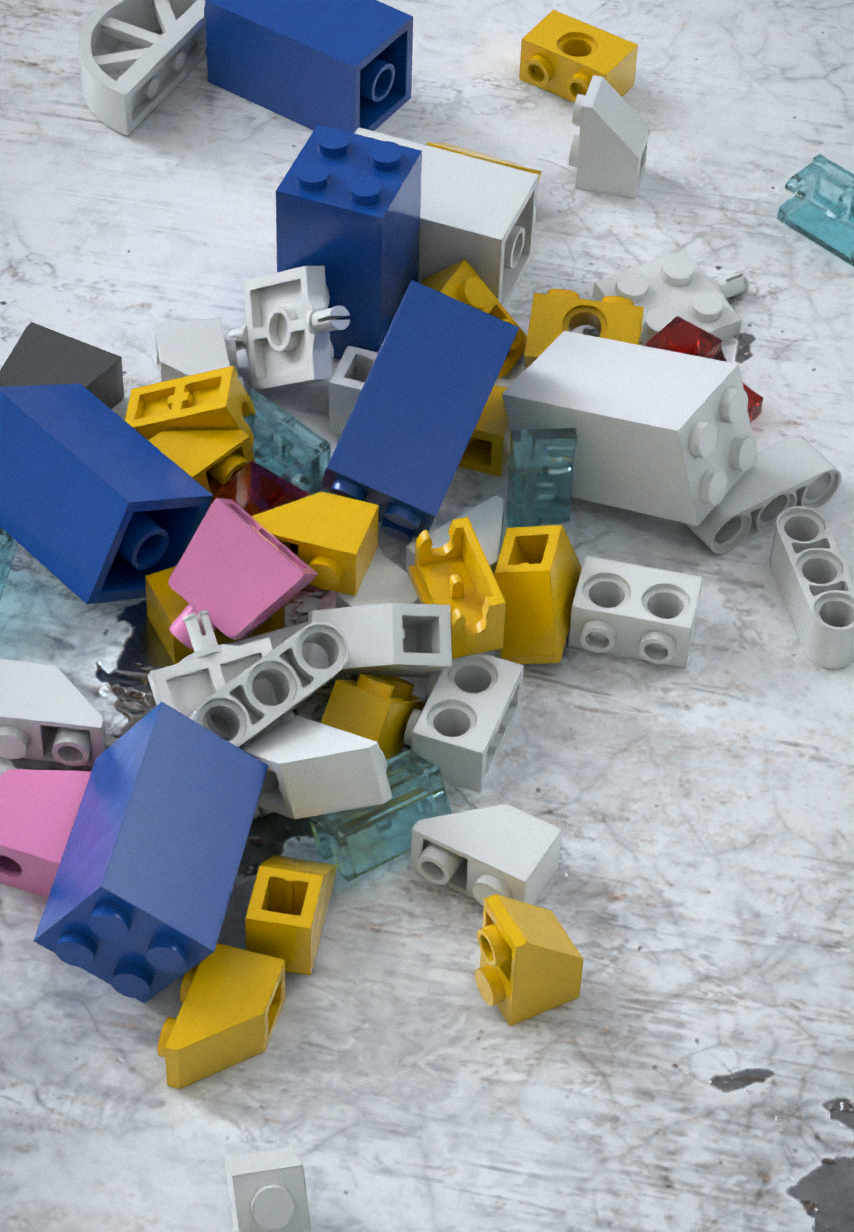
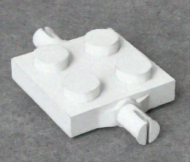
[583,249,749,354]
[224,266,350,391]
[147,610,295,819]

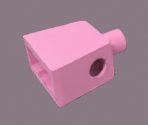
[168,498,318,650]
[0,769,91,898]

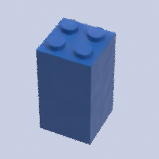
[204,0,413,133]
[276,124,422,359]
[319,280,519,542]
[0,384,213,604]
[34,702,268,1003]

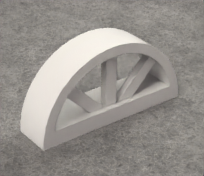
[78,0,207,136]

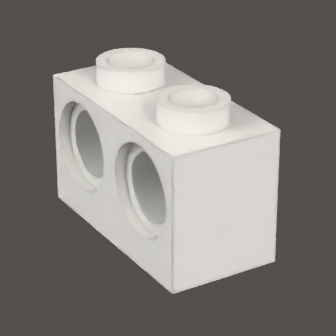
[568,555,703,668]
[404,653,524,793]

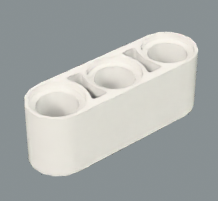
[685,435,842,554]
[770,506,854,670]
[189,622,349,748]

